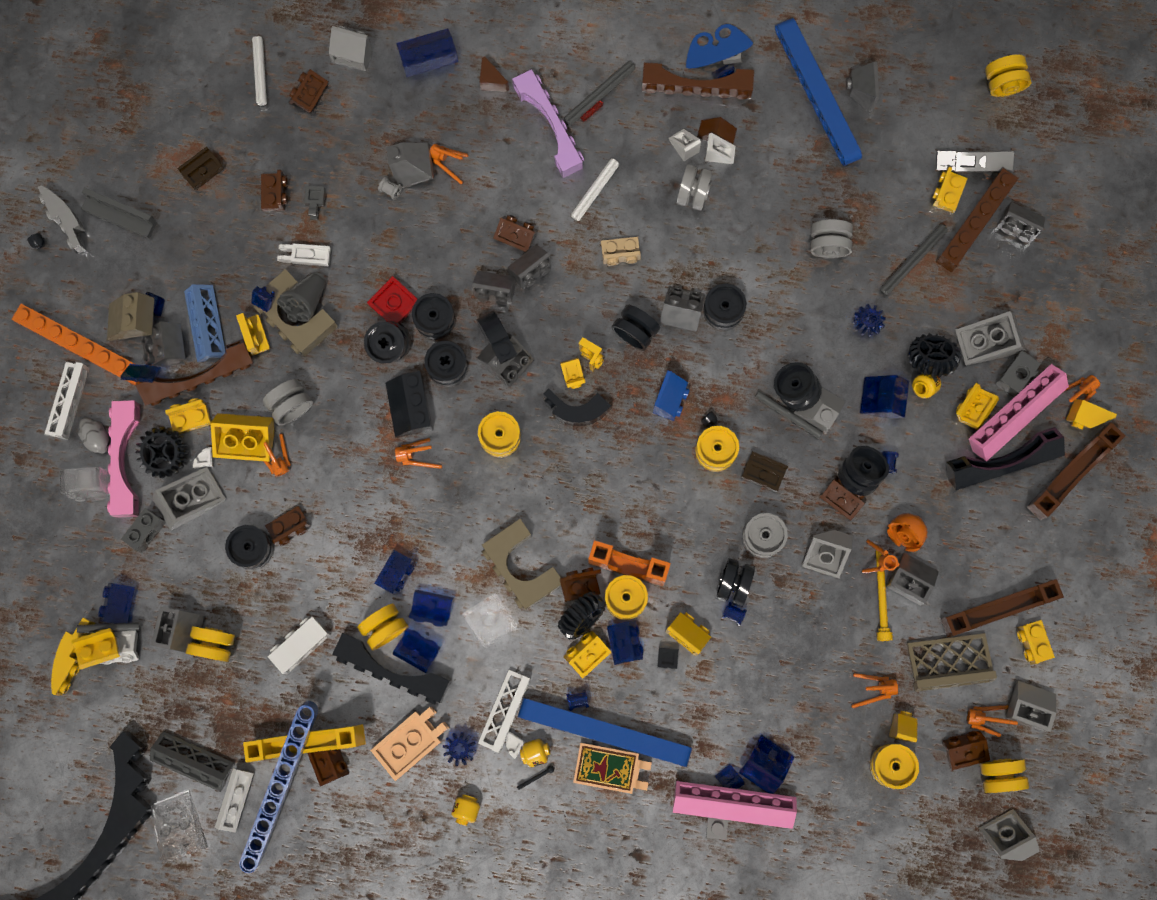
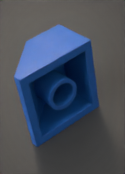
[653,370,690,421]

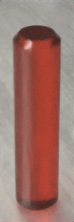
[580,101,604,122]

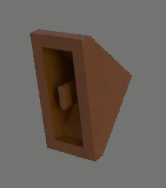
[480,56,509,92]
[697,117,737,144]

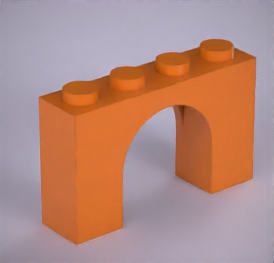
[588,540,671,586]

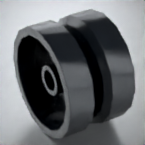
[703,283,747,331]
[411,293,456,340]
[611,304,661,351]
[364,321,411,364]
[424,341,468,387]
[774,362,822,411]
[838,446,889,496]
[225,525,274,570]
[716,558,755,607]

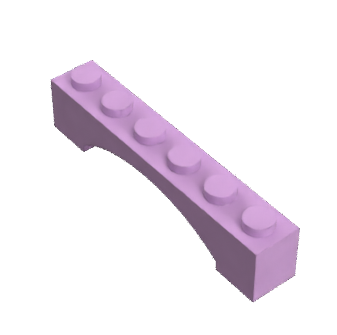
[512,69,584,178]

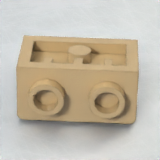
[601,237,641,266]

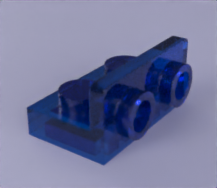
[98,583,135,624]
[607,621,644,665]

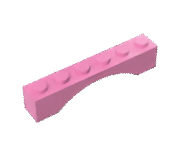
[107,400,140,518]

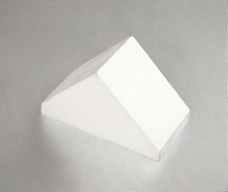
[669,129,701,161]
[705,133,736,164]

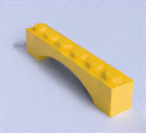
[243,724,366,762]

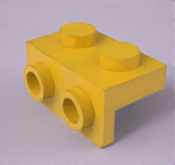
[956,383,999,430]

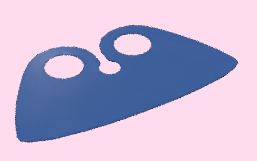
[686,24,753,69]

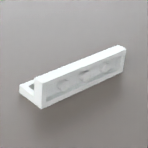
[45,362,89,440]
[478,670,531,753]

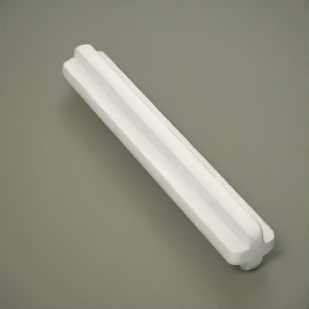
[252,36,267,106]
[571,158,619,221]

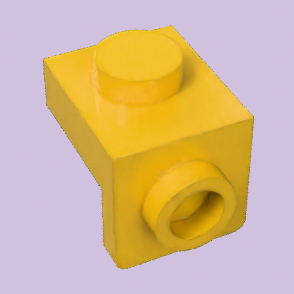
[560,357,586,389]

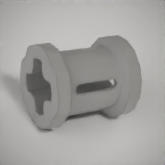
[378,177,403,200]

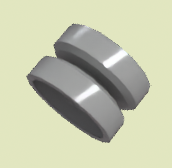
[676,164,713,211]
[810,219,853,258]
[262,379,313,425]
[742,513,788,558]

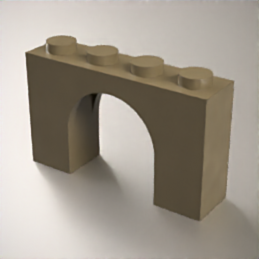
[251,269,338,357]
[481,519,561,611]

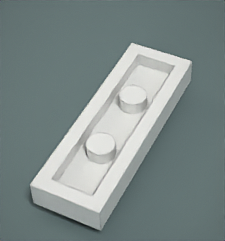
[215,768,254,833]

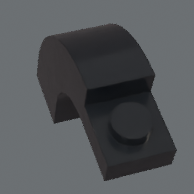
[476,311,518,364]
[543,388,611,426]

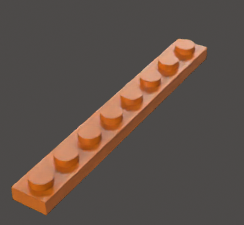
[11,304,151,385]

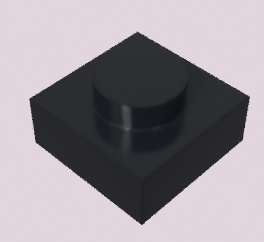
[657,647,679,669]

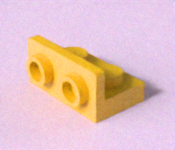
[932,167,968,213]
[236,313,270,355]
[578,337,604,372]
[165,398,211,434]
[1017,620,1055,665]
[72,628,120,669]
[563,631,611,679]

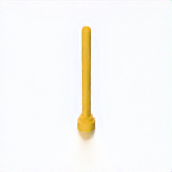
[876,550,893,641]

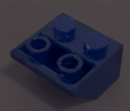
[860,375,910,419]
[738,734,795,794]

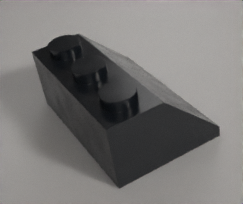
[385,371,433,438]

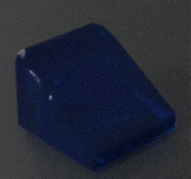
[712,65,735,79]
[145,292,165,316]
[715,764,745,789]

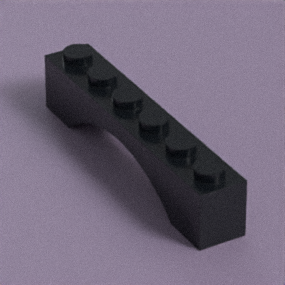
[946,427,1065,490]
[332,633,451,705]

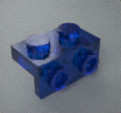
[374,550,415,595]
[409,590,454,627]
[393,628,440,673]

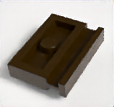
[177,146,224,190]
[741,451,788,492]

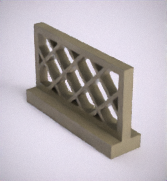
[907,633,997,692]

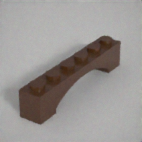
[642,62,754,100]
[936,168,1019,273]
[135,338,253,406]
[1027,422,1126,520]
[941,579,1064,637]

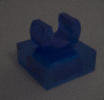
[251,286,275,312]

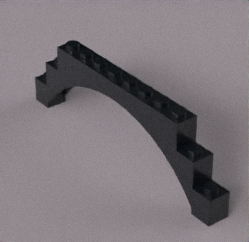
[33,731,154,900]

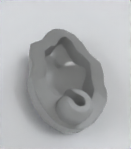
[78,417,109,454]

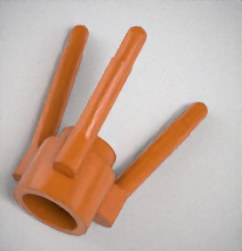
[430,144,468,184]
[1065,375,1100,402]
[263,434,291,477]
[395,438,442,469]
[862,540,900,573]
[851,673,898,708]
[967,705,1018,737]

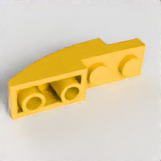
[51,618,96,696]

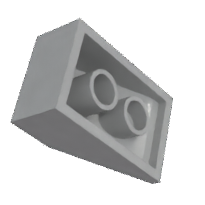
[955,311,1026,366]
[152,467,226,531]

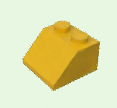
[665,612,711,656]

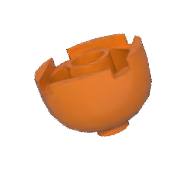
[887,513,928,552]

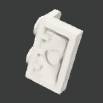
[100,630,139,665]

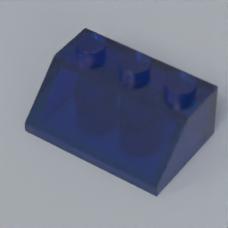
[396,28,459,77]

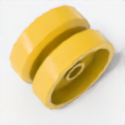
[985,55,1032,97]
[478,411,521,458]
[695,426,739,472]
[605,575,648,620]
[357,603,409,651]
[185,626,235,662]
[870,744,919,789]
[980,758,1030,793]

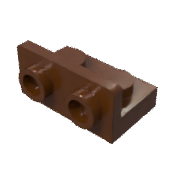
[289,69,329,113]
[261,170,288,212]
[493,215,538,252]
[820,476,867,521]
[265,506,311,546]
[559,567,602,602]
[942,731,990,771]
[307,749,349,787]

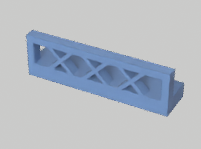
[184,284,226,362]

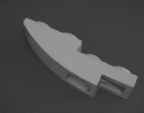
[937,150,1014,171]
[38,185,86,253]

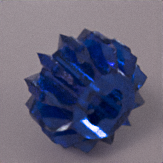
[853,304,886,337]
[443,732,477,766]

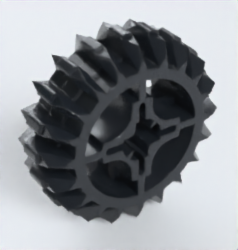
[908,333,961,378]
[135,426,189,478]
[558,592,606,640]

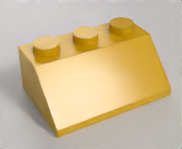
[211,413,274,462]

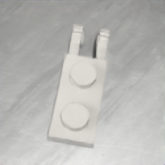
[277,244,331,266]

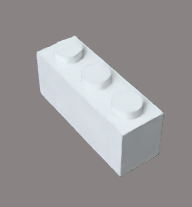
[268,617,331,675]

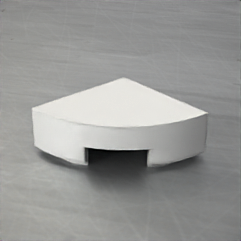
[193,447,214,469]
[506,731,525,759]

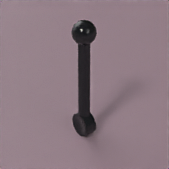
[517,766,554,790]

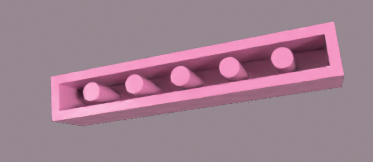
[969,364,1069,462]
[673,781,797,829]

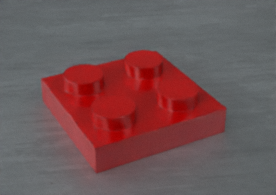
[367,276,417,323]

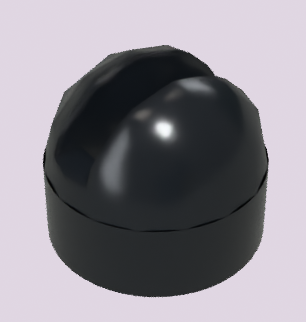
[27,233,45,249]
[701,411,718,427]

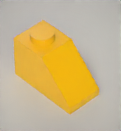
[1066,399,1117,430]
[889,711,917,743]

